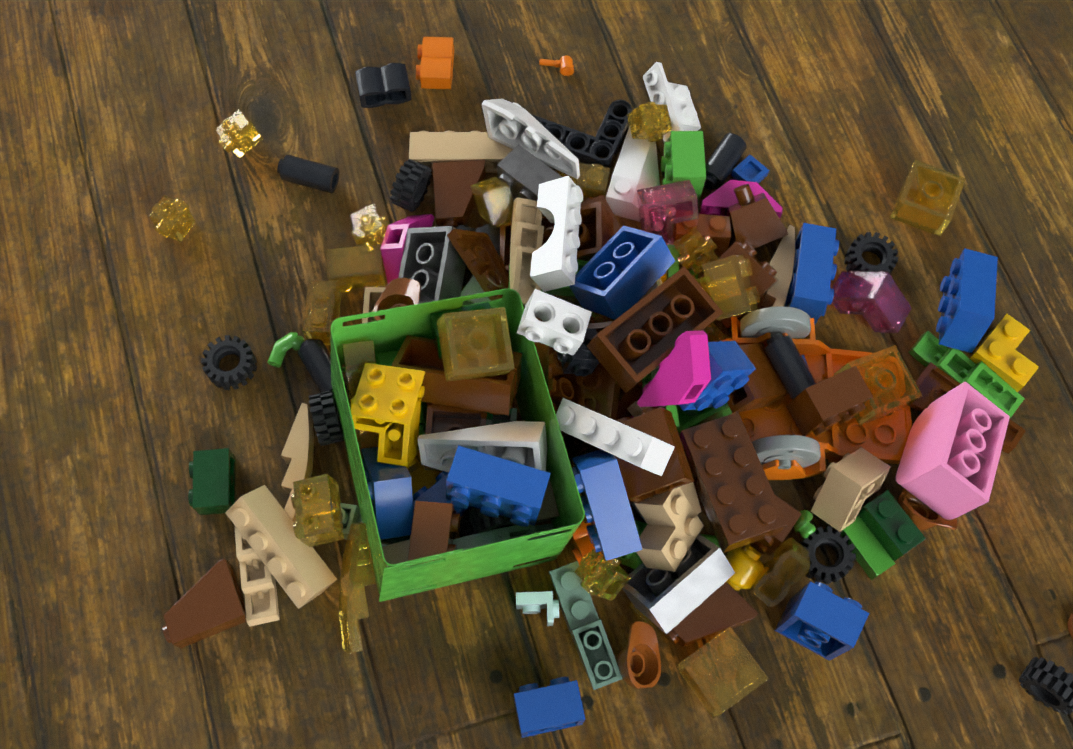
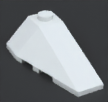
[482,99,580,179]
[606,124,661,225]
[417,421,547,473]

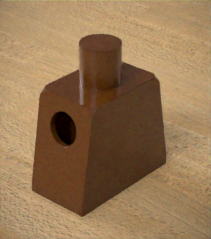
[728,184,788,248]

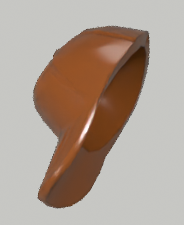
[373,278,421,321]
[898,488,957,531]
[617,621,661,689]

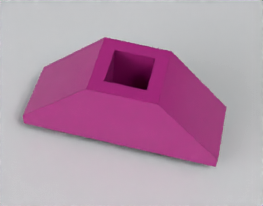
[699,180,783,221]
[380,214,435,284]
[637,331,711,407]

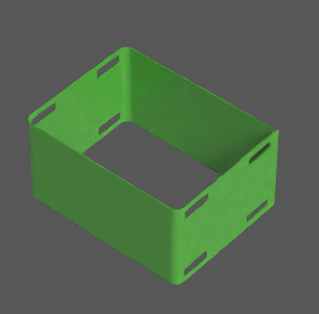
[331,288,585,602]

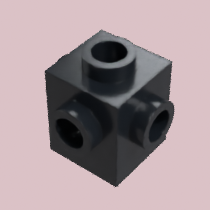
[557,328,600,376]

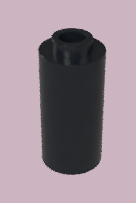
[704,133,747,189]
[277,155,340,194]
[764,333,816,400]
[298,338,349,394]

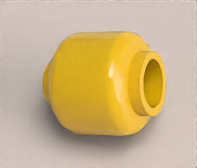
[725,545,764,591]

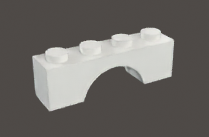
[530,176,583,292]
[556,398,674,476]

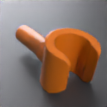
[539,55,574,76]

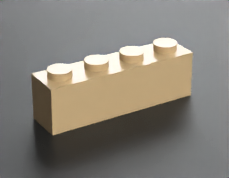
[409,131,513,173]
[225,485,337,609]

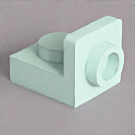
[516,591,559,626]

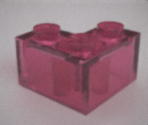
[637,180,699,245]
[832,271,912,333]

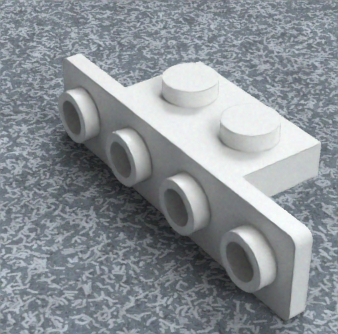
[643,62,701,142]

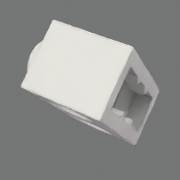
[517,289,592,355]

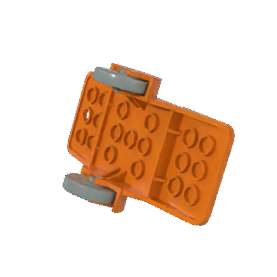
[638,306,912,480]

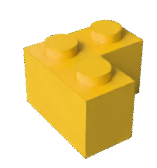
[969,314,1039,392]
[351,396,421,467]

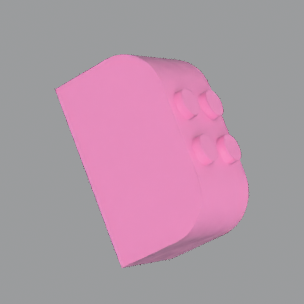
[896,382,1010,520]

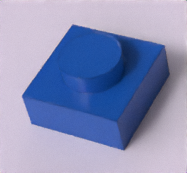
[731,155,769,184]

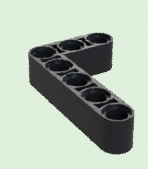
[531,99,632,174]

